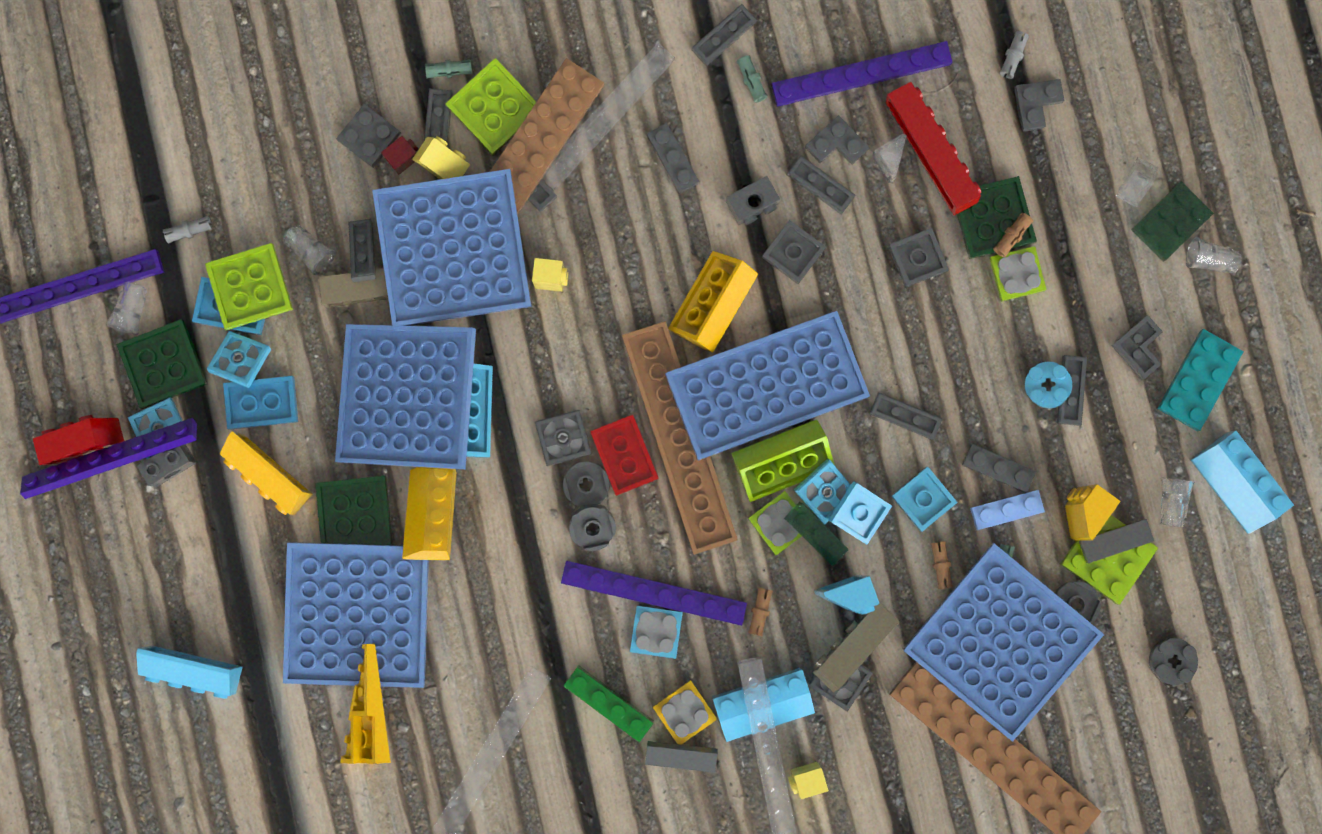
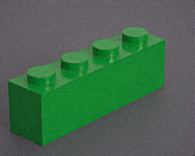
[564,665,654,743]

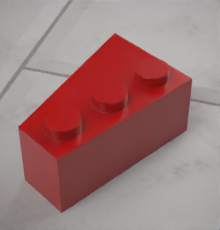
[33,415,124,465]

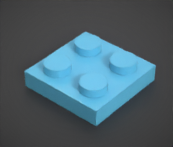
[891,467,958,532]
[828,481,892,545]

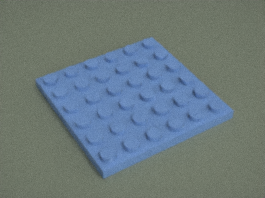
[372,169,532,328]
[335,324,476,470]
[283,542,429,688]
[903,543,1104,742]

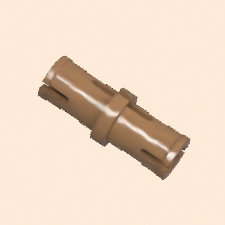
[993,213,1033,258]
[931,541,953,589]
[748,588,773,636]

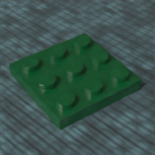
[957,176,1037,259]
[116,319,207,409]
[315,476,393,545]

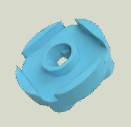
[1025,362,1072,408]

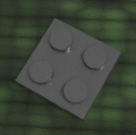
[336,104,401,168]
[762,220,826,284]
[888,228,949,288]

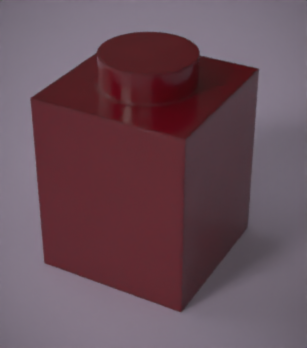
[381,136,419,175]

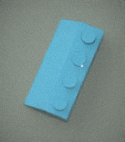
[467,364,493,458]
[1191,431,1294,534]
[814,575,880,615]
[136,646,243,699]
[712,668,815,742]

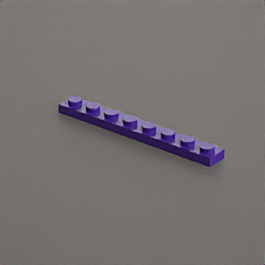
[771,41,953,107]
[0,249,164,324]
[20,418,197,499]
[561,561,747,626]

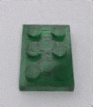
[1131,181,1214,262]

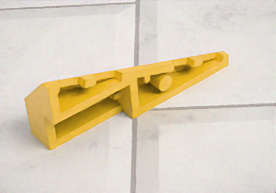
[341,644,391,764]

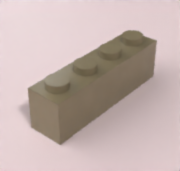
[318,265,388,308]
[813,602,900,692]

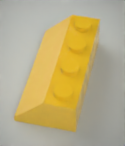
[668,251,758,353]
[220,431,313,515]
[402,467,457,560]

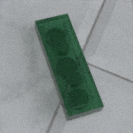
[784,502,849,566]

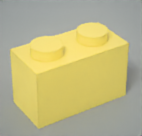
[412,136,470,180]
[532,258,569,292]
[788,762,828,799]

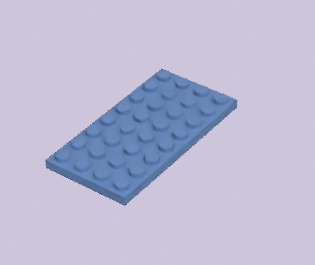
[665,311,870,461]

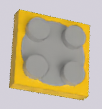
[652,680,717,745]

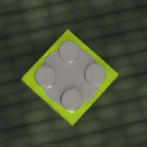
[989,246,1047,302]
[748,491,813,556]

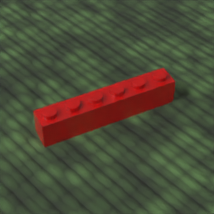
[885,82,981,215]

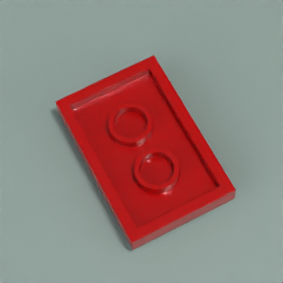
[590,415,659,496]

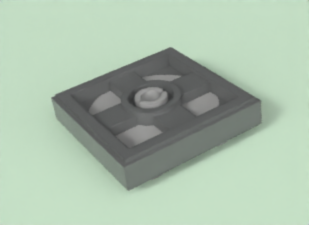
[535,410,592,466]
[808,649,873,712]

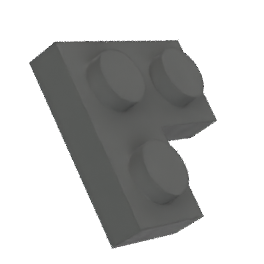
[1014,79,1065,132]
[805,115,869,165]
[1111,315,1163,380]

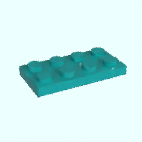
[1157,329,1244,431]

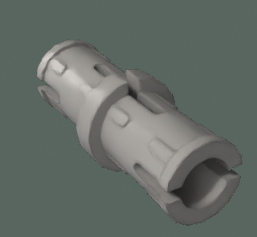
[999,31,1029,79]
[163,216,213,243]

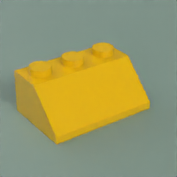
[1065,484,1121,541]

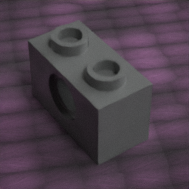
[726,176,780,225]
[137,444,197,487]

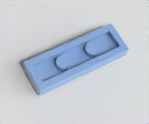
[970,490,1045,530]

